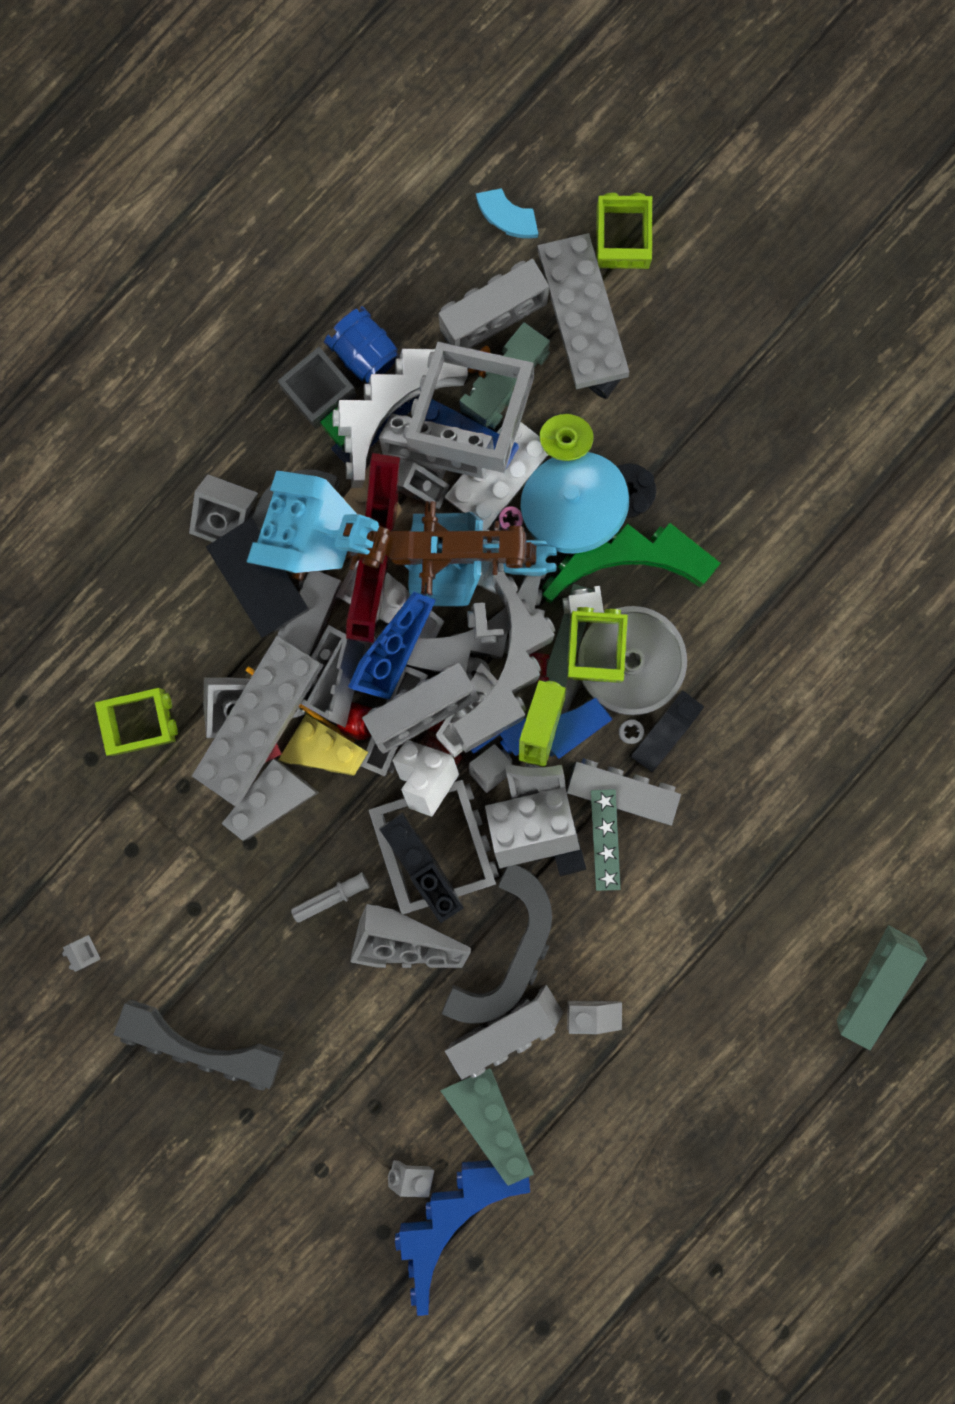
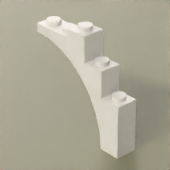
[333,349,468,488]

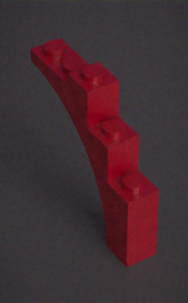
[346,453,400,643]

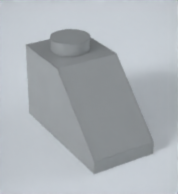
[398,459,450,509]
[567,1001,622,1034]

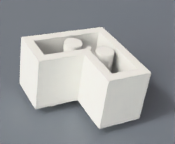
[393,740,459,817]

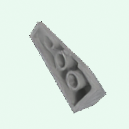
[203,678,308,738]
[350,904,471,968]

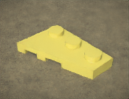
[278,714,368,776]

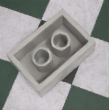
[485,787,580,868]

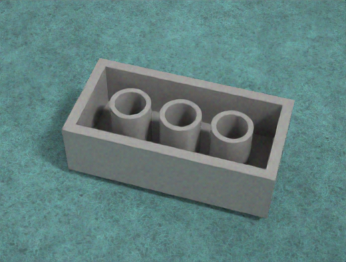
[438,259,549,349]

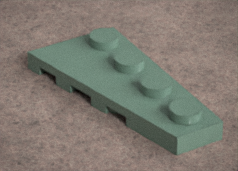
[440,1068,534,1186]

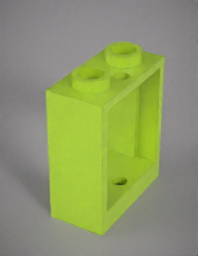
[596,193,652,269]
[566,607,628,683]
[95,688,178,756]

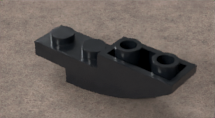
[379,813,464,923]

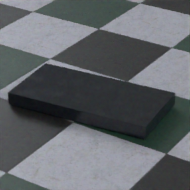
[206,517,310,639]

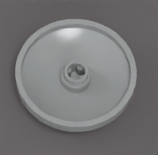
[577,606,687,715]

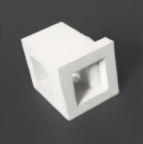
[562,586,604,618]

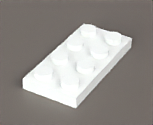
[445,422,548,530]

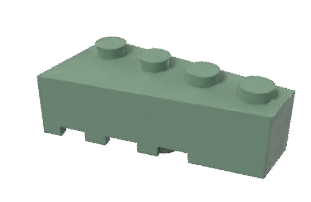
[837,925,927,1050]

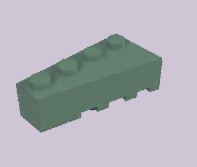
[460,323,550,429]

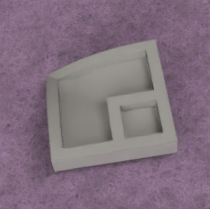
[505,764,566,800]

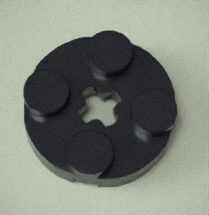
[616,464,656,518]

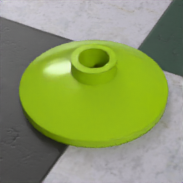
[540,414,593,461]

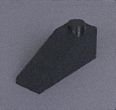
[630,690,705,773]

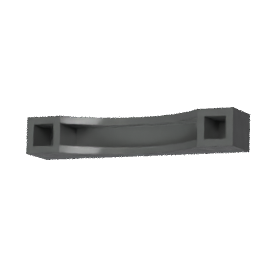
[113,999,284,1090]

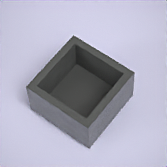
[278,347,357,429]

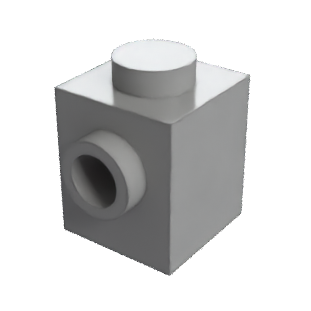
[469,744,512,793]

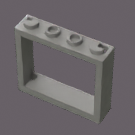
[403,342,534,473]
[369,780,499,915]

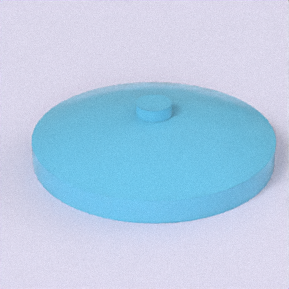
[521,452,629,554]

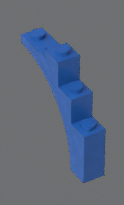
[471,697,613,759]
[395,1160,530,1316]

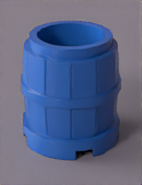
[324,306,399,384]

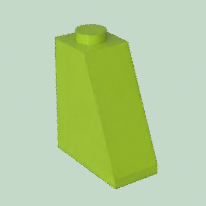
[519,680,566,767]

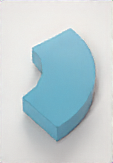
[476,188,538,238]

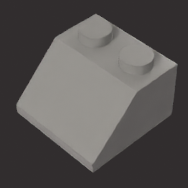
[189,475,258,542]

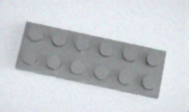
[537,233,629,389]
[192,636,324,806]

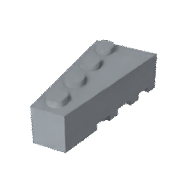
[445,985,563,1080]

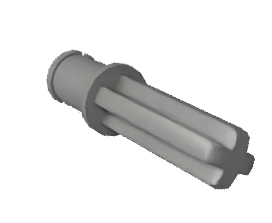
[291,872,370,922]

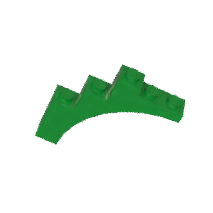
[542,523,721,604]

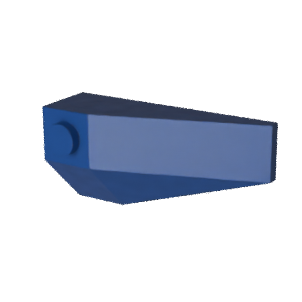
[348,591,436,700]

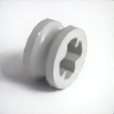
[618,720,644,744]

